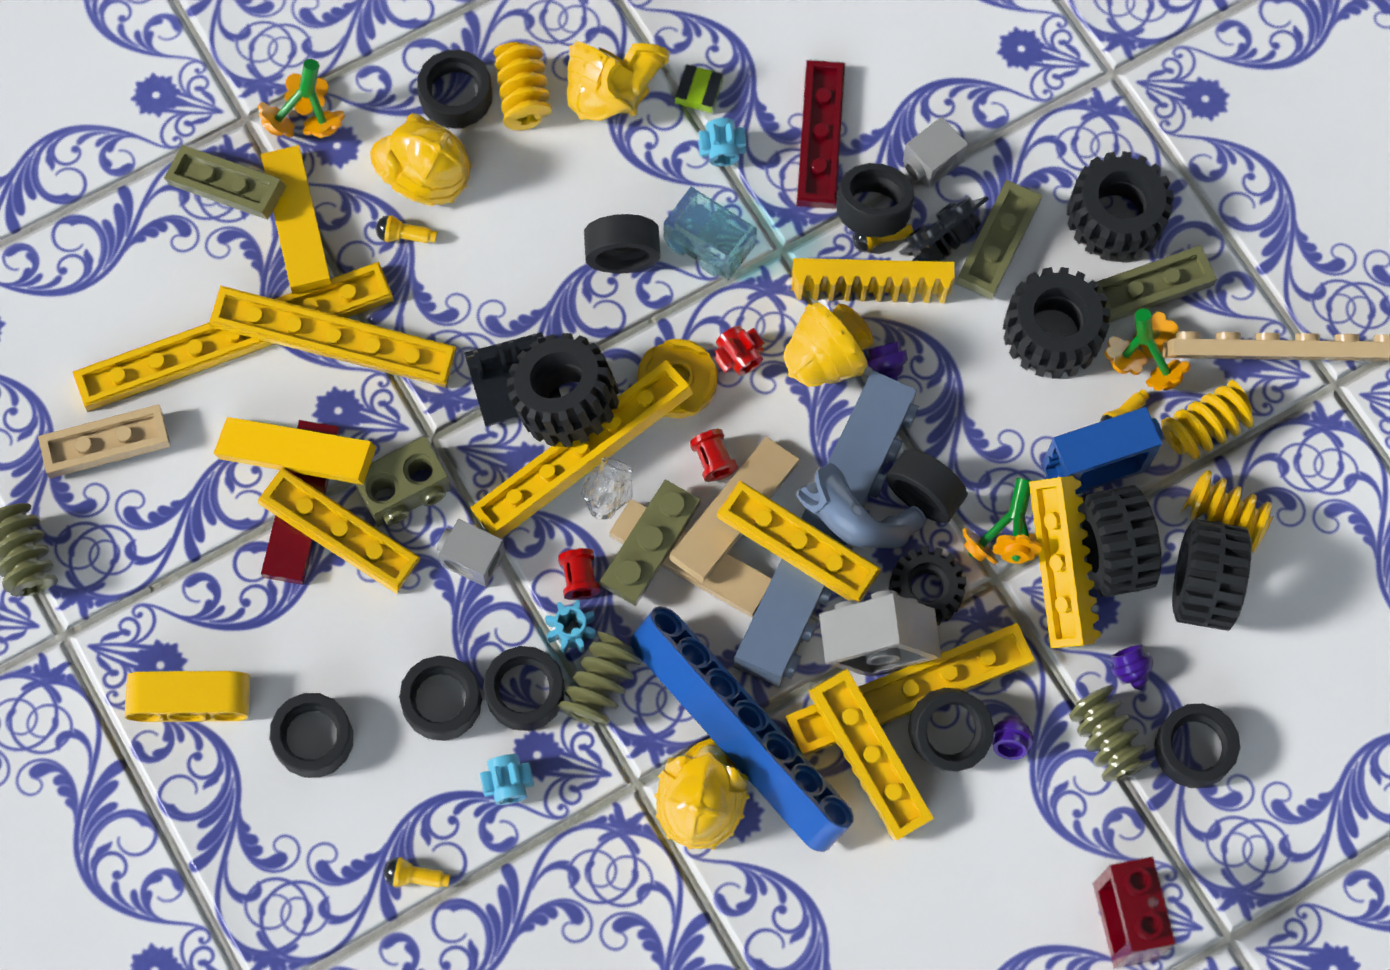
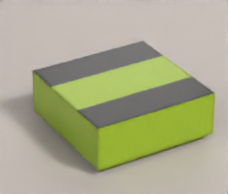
[675,64,723,114]

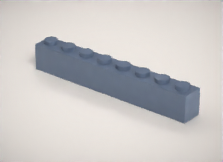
[733,370,919,688]

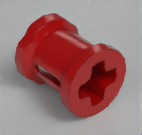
[690,428,738,482]
[558,548,601,600]

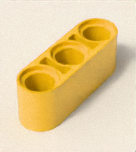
[124,671,250,722]

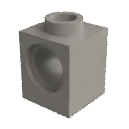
[903,117,968,188]
[437,518,505,587]

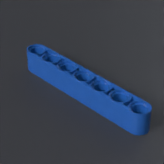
[630,606,854,852]

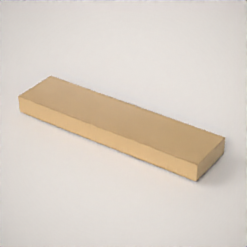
[669,437,799,584]
[609,499,772,618]

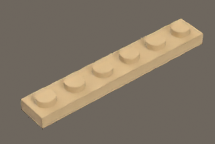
[1163,331,1390,361]

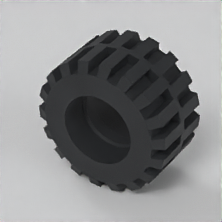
[1067,151,1174,262]
[1003,267,1111,379]
[507,333,619,447]
[1078,485,1162,597]
[1172,519,1251,631]

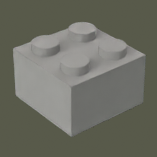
[819,590,941,676]

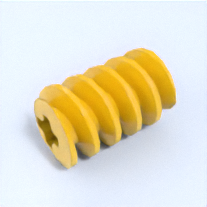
[493,42,552,131]
[1161,379,1254,460]
[1180,470,1274,553]

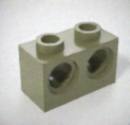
[354,436,451,527]

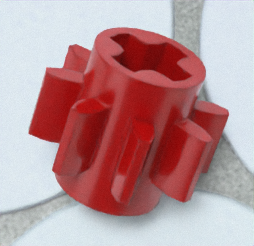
[714,325,765,376]

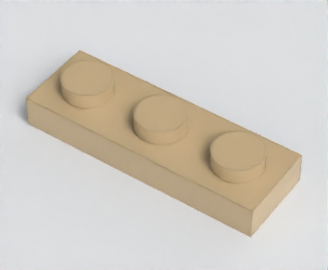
[38,404,171,479]

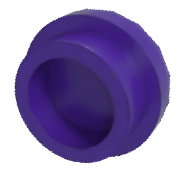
[867,341,908,381]
[1111,645,1153,690]
[992,715,1033,760]

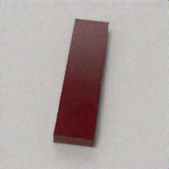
[796,60,845,209]
[261,420,341,585]

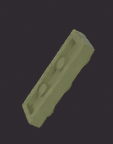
[164,145,286,220]
[956,180,1042,300]
[1096,245,1217,323]
[600,479,701,606]

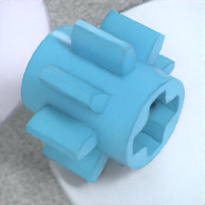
[698,118,747,167]
[545,600,596,654]
[480,754,534,805]

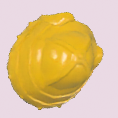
[566,41,670,121]
[370,113,472,207]
[783,303,873,387]
[654,739,750,850]

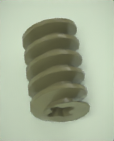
[0,503,58,597]
[558,631,642,727]
[1069,684,1154,782]

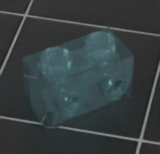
[663,187,757,281]

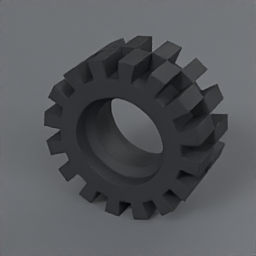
[888,546,966,626]

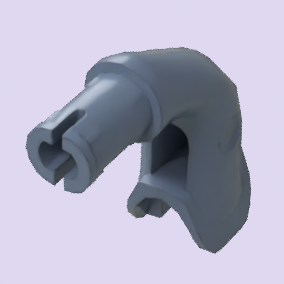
[796,463,926,549]

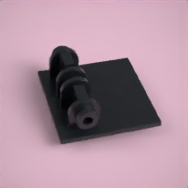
[899,196,989,262]
[464,332,561,427]

